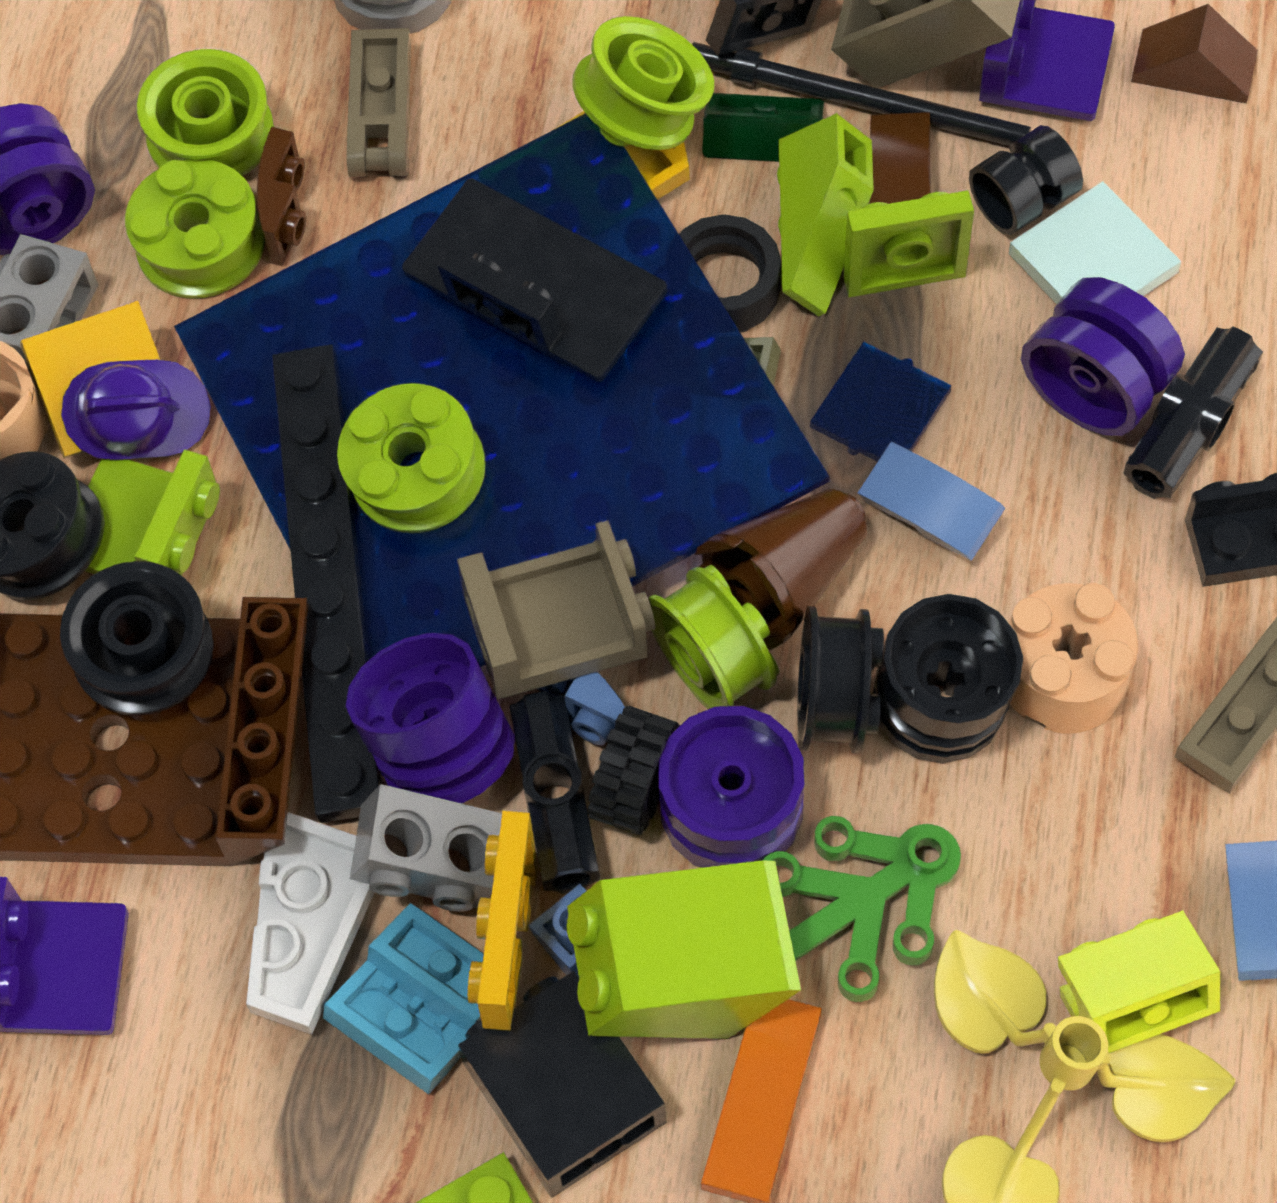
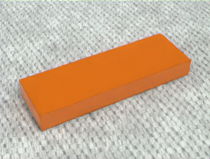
[701,999,822,1203]

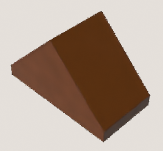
[1131,4,1258,104]

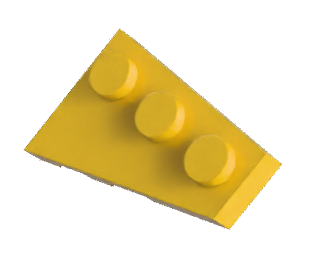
[467,811,538,1031]

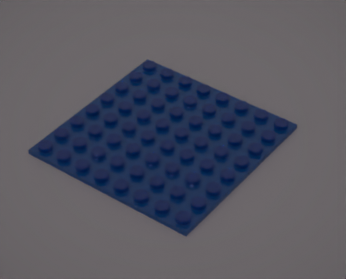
[174,113,830,668]

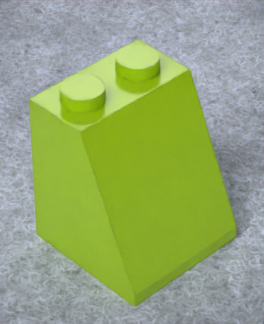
[567,860,801,1039]

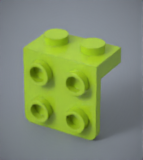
[85,449,220,576]

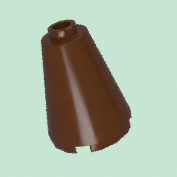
[695,489,867,650]

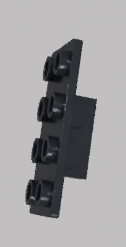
[402,178,668,382]

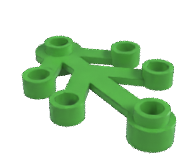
[764,816,961,1002]

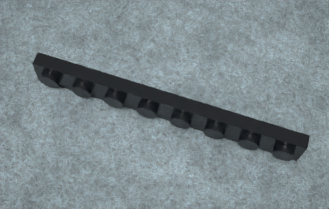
[272,344,382,823]

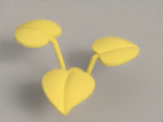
[934,930,1235,1203]

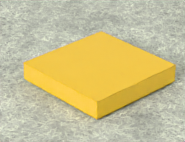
[20,301,160,459]

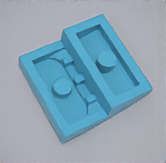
[323,903,484,1095]

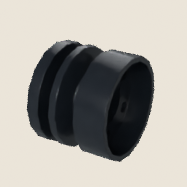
[872,594,1023,763]

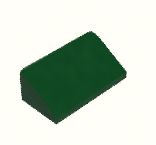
[702,93,824,162]

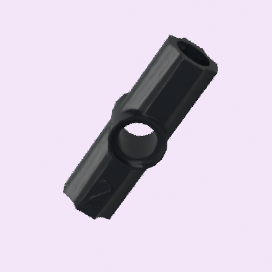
[1123,326,1263,499]
[509,691,600,894]

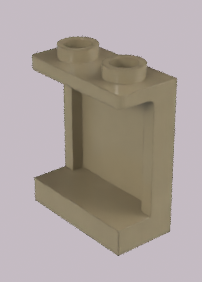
[457,520,655,700]

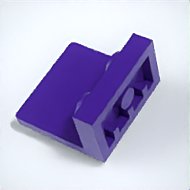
[979,0,1115,121]
[0,877,129,1035]

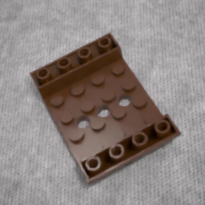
[0,597,308,867]

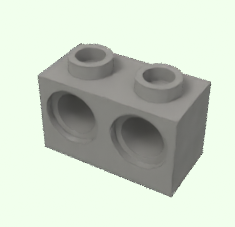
[0,234,98,378]
[350,784,502,912]

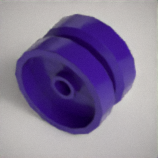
[0,103,95,255]
[1020,277,1185,436]
[658,706,805,868]

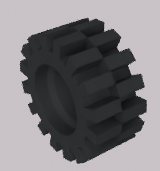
[588,706,680,835]

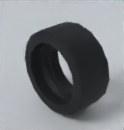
[666,214,781,335]

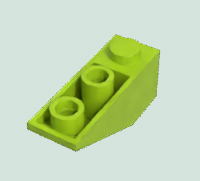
[777,113,874,317]

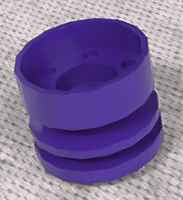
[346,633,515,804]

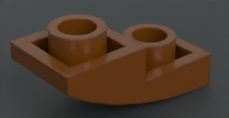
[870,112,931,204]
[257,127,306,266]

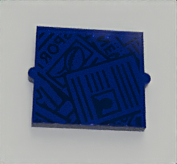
[810,341,952,462]

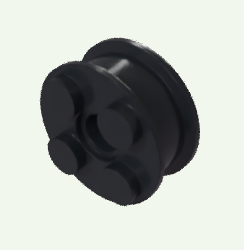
[0,451,105,600]
[60,561,214,716]
[797,606,884,753]

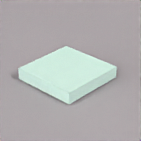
[1009,181,1181,304]

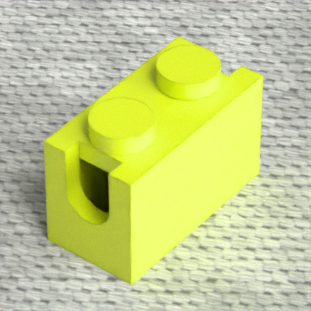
[1058,910,1220,1053]

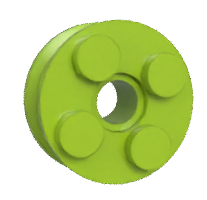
[572,16,714,150]
[137,49,274,176]
[125,159,265,299]
[337,383,486,533]
[648,565,780,709]

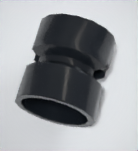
[969,125,1083,235]

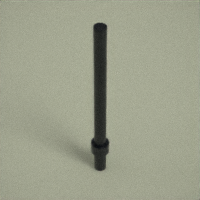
[692,42,1031,146]

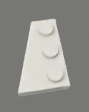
[246,812,375,1035]

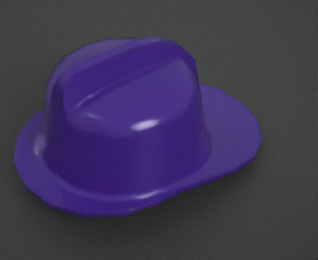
[61,359,211,460]

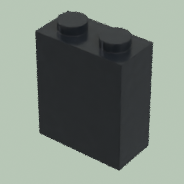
[458,971,667,1198]

